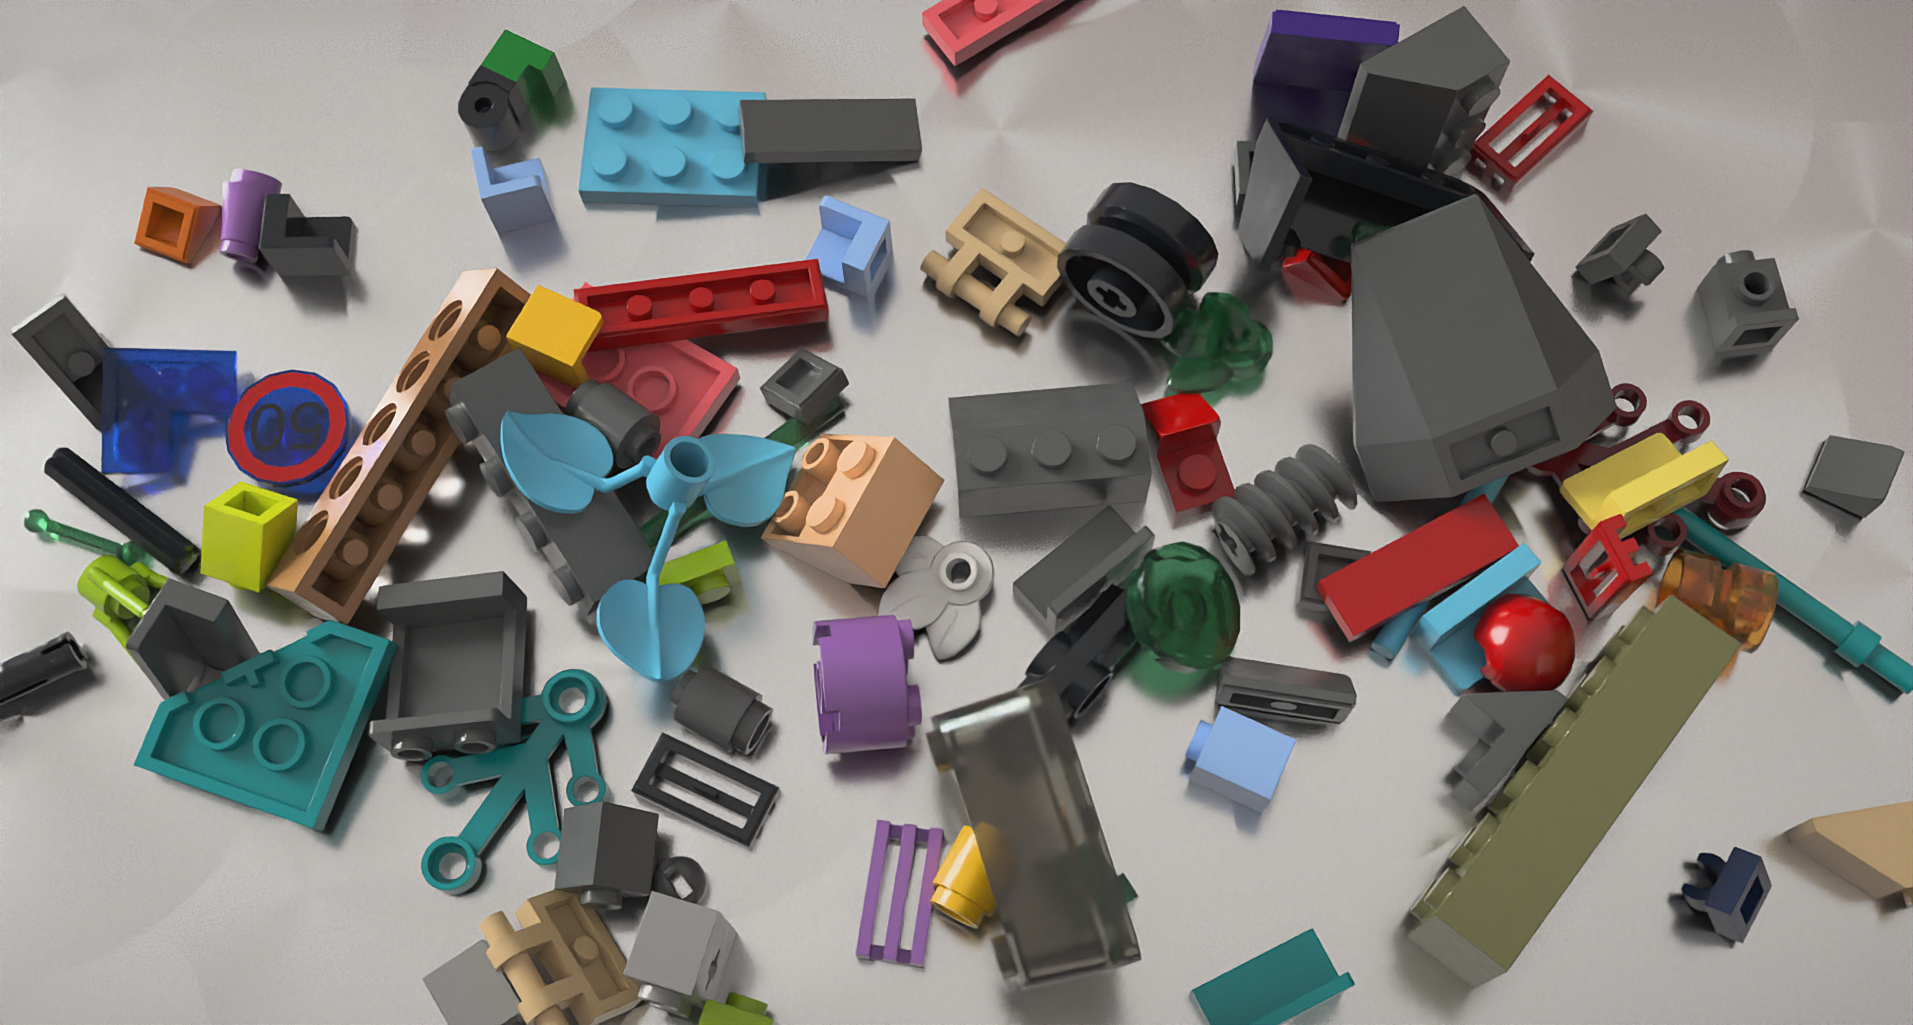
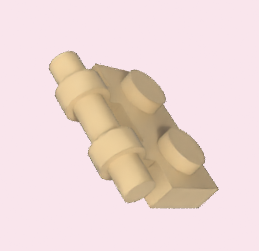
[920,188,1066,337]
[478,890,642,1025]

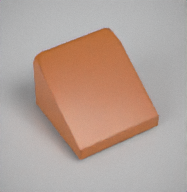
[134,187,222,263]

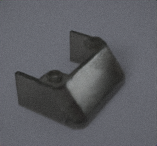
[925,678,1141,990]

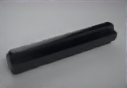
[43,447,199,574]

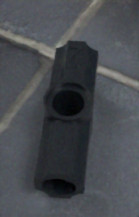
[983,583,1154,767]

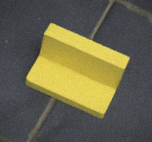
[1560,433,1729,539]

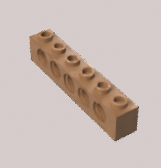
[265,268,531,625]

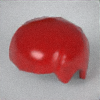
[1473,594,1576,692]

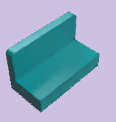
[1190,928,1355,1025]

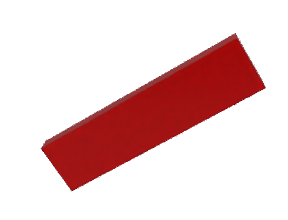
[573,259,829,352]

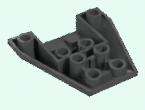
[1351,194,1617,502]

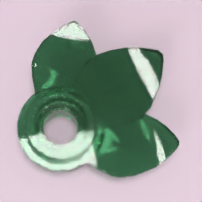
[1157,292,1274,394]

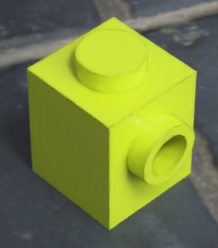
[200,481,298,593]

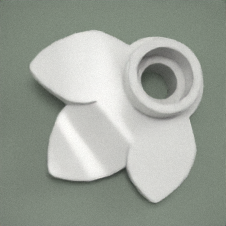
[878,536,995,660]

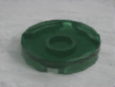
[1126,541,1241,674]

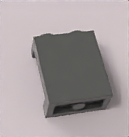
[368,571,527,761]

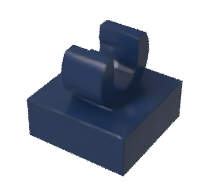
[1681,846,1772,944]

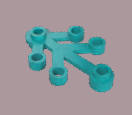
[420,669,610,895]

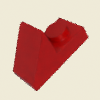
[1141,389,1235,521]

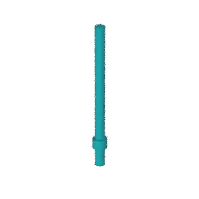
[1590,442,1913,694]

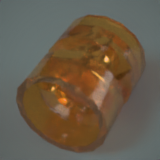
[1655,548,1778,654]

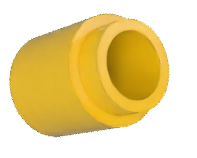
[930,821,1022,929]

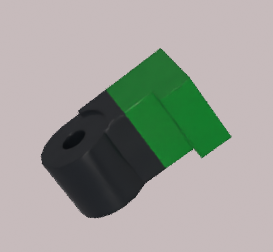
[458,29,566,151]

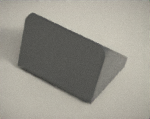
[1805,435,1905,518]

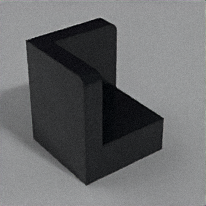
[259,194,356,276]

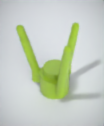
[77,554,168,674]

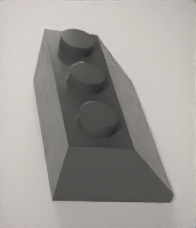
[1337,6,1510,176]
[948,382,1152,518]

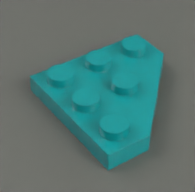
[133,620,398,831]

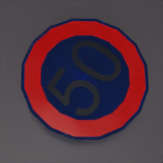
[225,369,352,488]

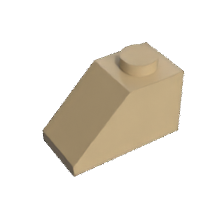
[1786,801,1913,906]

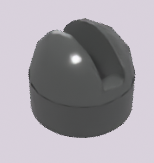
[652,856,709,905]

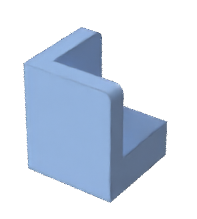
[471,147,556,234]
[805,196,893,298]

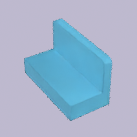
[1410,542,1550,693]

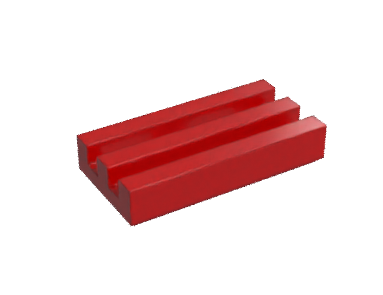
[1470,74,1594,194]
[1563,514,1653,621]

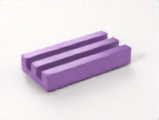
[856,820,944,967]

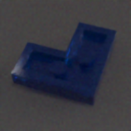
[101,347,238,476]

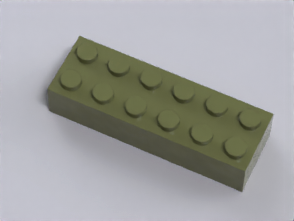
[1407,594,1742,989]

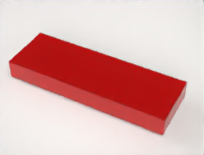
[1315,494,1519,642]

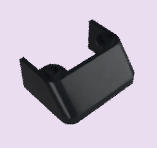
[1238,117,1535,273]

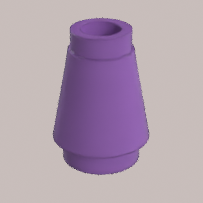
[219,169,282,263]

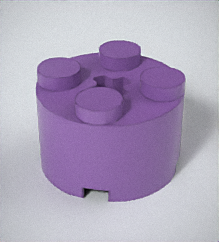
[812,614,922,755]

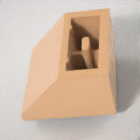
[761,434,944,588]

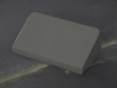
[1215,656,1357,723]

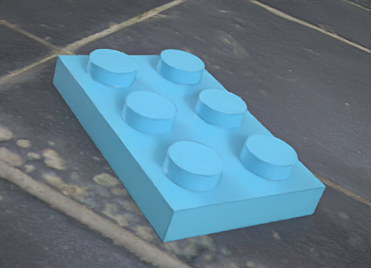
[578,87,767,208]

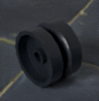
[1057,182,1219,338]

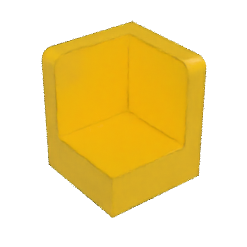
[506,285,604,389]

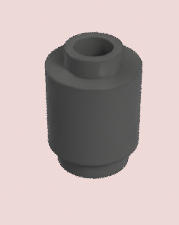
[564,380,661,469]
[670,664,773,755]

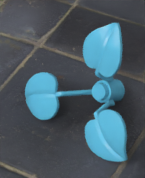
[501,411,796,683]

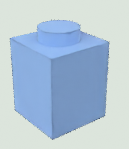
[1185,706,1296,814]

